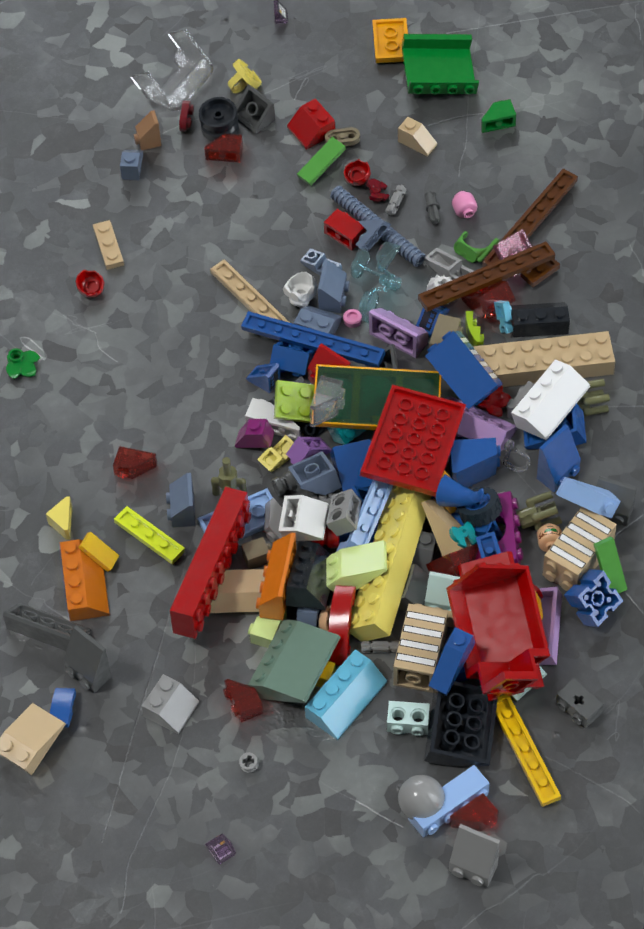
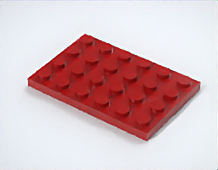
[360,384,466,497]

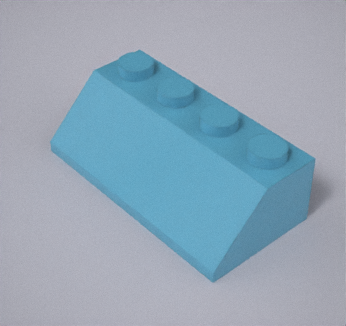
[305,649,387,740]

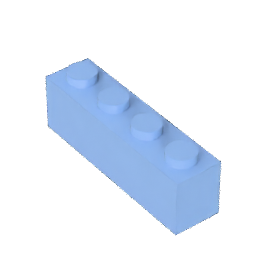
[408,765,490,837]

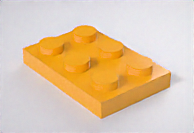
[372,18,408,63]

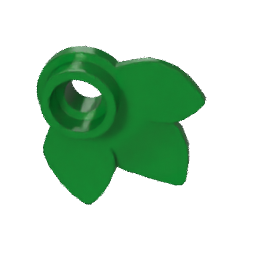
[6,348,40,379]

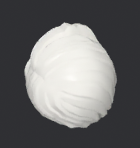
[283,272,317,308]

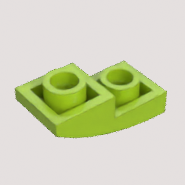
[465,311,484,346]

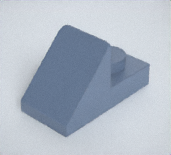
[356,219,391,252]

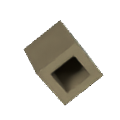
[241,537,272,569]

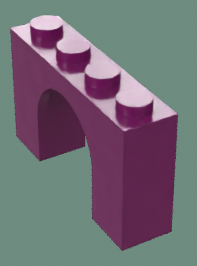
[469,491,523,565]

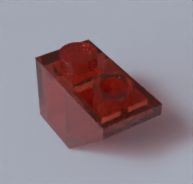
[223,679,263,722]

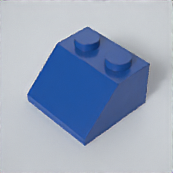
[270,341,316,377]

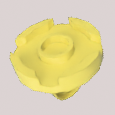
[228,59,262,93]

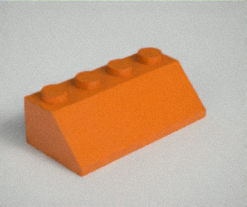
[256,533,297,620]
[60,539,110,621]

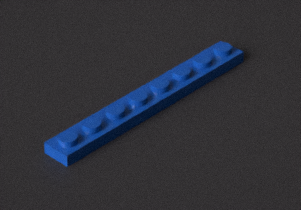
[241,311,385,368]

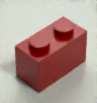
[324,208,366,251]

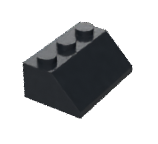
[511,302,570,338]

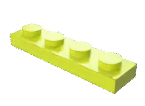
[114,506,185,565]

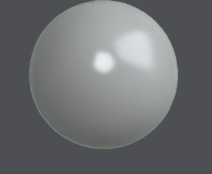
[398,775,445,820]

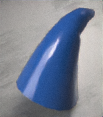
[436,474,484,507]

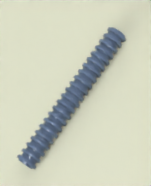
[330,186,425,267]

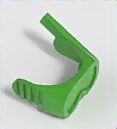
[454,231,499,263]

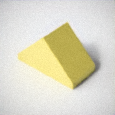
[46,496,72,540]

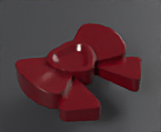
[366,178,390,202]

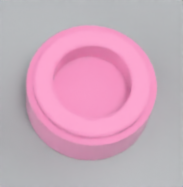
[343,309,362,328]

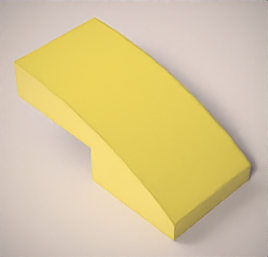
[257,435,294,472]

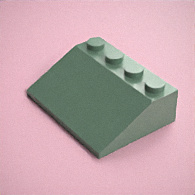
[248,620,341,703]

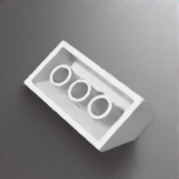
[511,360,590,440]

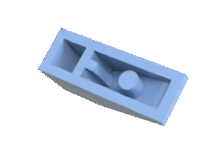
[556,477,621,518]

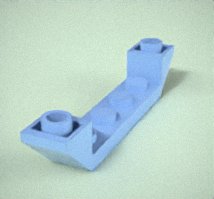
[336,480,393,552]

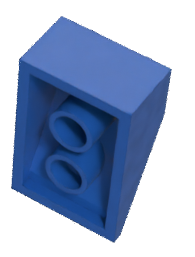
[523,404,586,449]
[537,424,581,492]

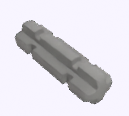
[386,185,406,216]
[361,640,399,653]

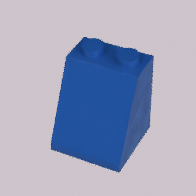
[449,438,501,488]
[330,439,373,492]

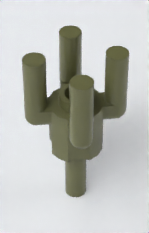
[577,378,610,416]
[211,457,247,496]
[497,491,562,531]

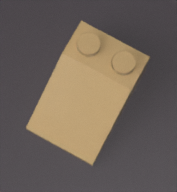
[0,703,66,775]

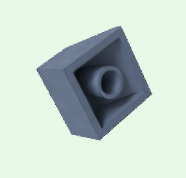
[318,260,350,313]
[294,305,343,335]
[288,451,342,495]
[166,473,196,528]

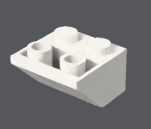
[278,495,329,541]

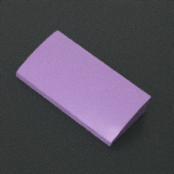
[539,587,562,665]

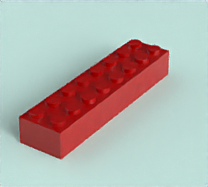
[170,487,251,639]

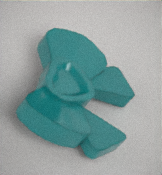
[449,521,477,548]

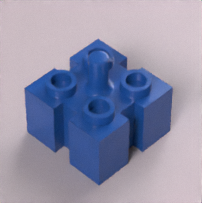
[564,569,623,627]

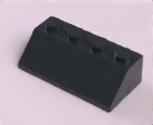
[286,541,331,610]

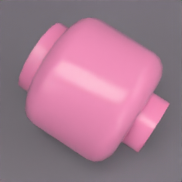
[452,191,478,218]

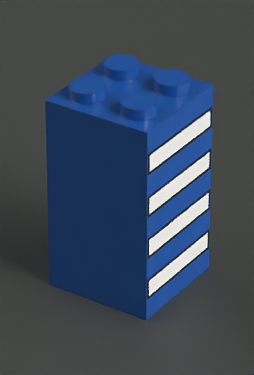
[425,331,503,409]

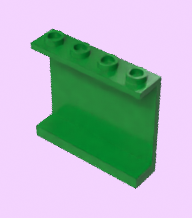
[401,34,479,94]

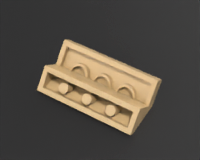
[210,569,287,613]

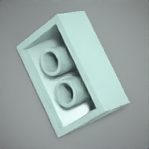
[425,571,460,611]

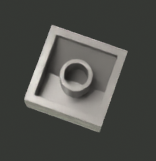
[142,674,199,734]

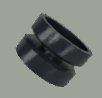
[199,97,239,142]

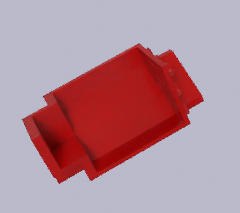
[446,551,550,701]

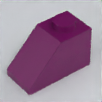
[235,419,275,448]

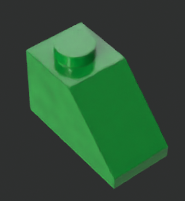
[481,99,516,133]

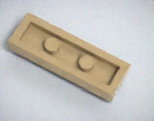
[93,220,124,270]

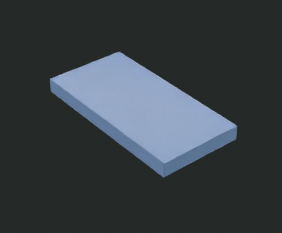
[197,488,273,540]

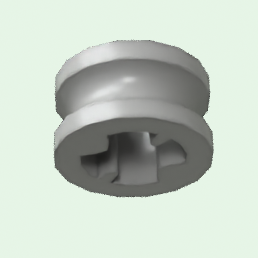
[239,752,258,773]

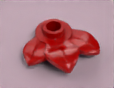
[477,385,512,417]

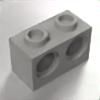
[326,489,362,536]

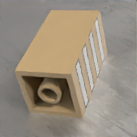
[542,507,617,591]
[393,604,448,693]

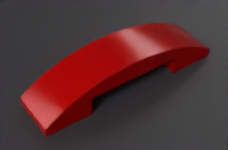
[328,585,356,666]

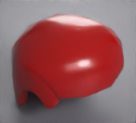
[344,159,371,186]
[75,270,105,298]

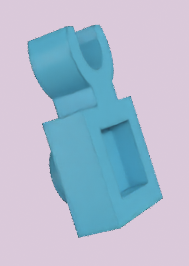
[494,300,513,334]

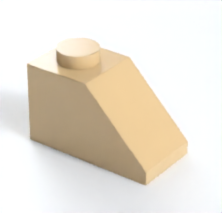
[398,117,437,157]

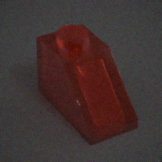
[204,134,243,163]
[113,446,158,479]
[450,793,499,831]

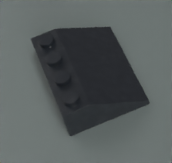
[424,681,498,766]

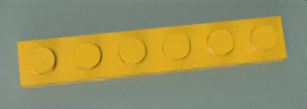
[496,694,561,807]

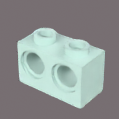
[387,701,430,736]

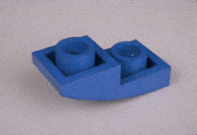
[50,688,76,728]

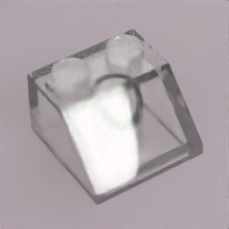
[310,375,346,427]

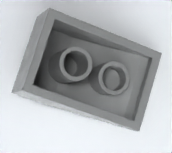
[449,824,500,887]

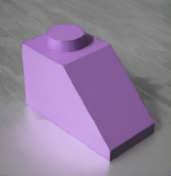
[286,437,331,464]

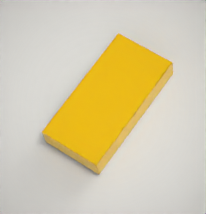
[79,531,119,572]

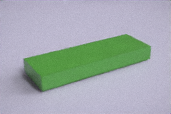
[297,137,346,186]
[593,536,628,593]

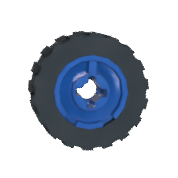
[457,487,502,527]

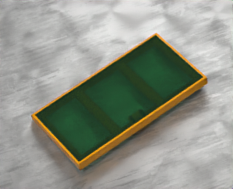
[312,364,442,430]

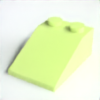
[326,540,387,592]

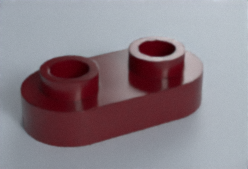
[179,100,194,132]

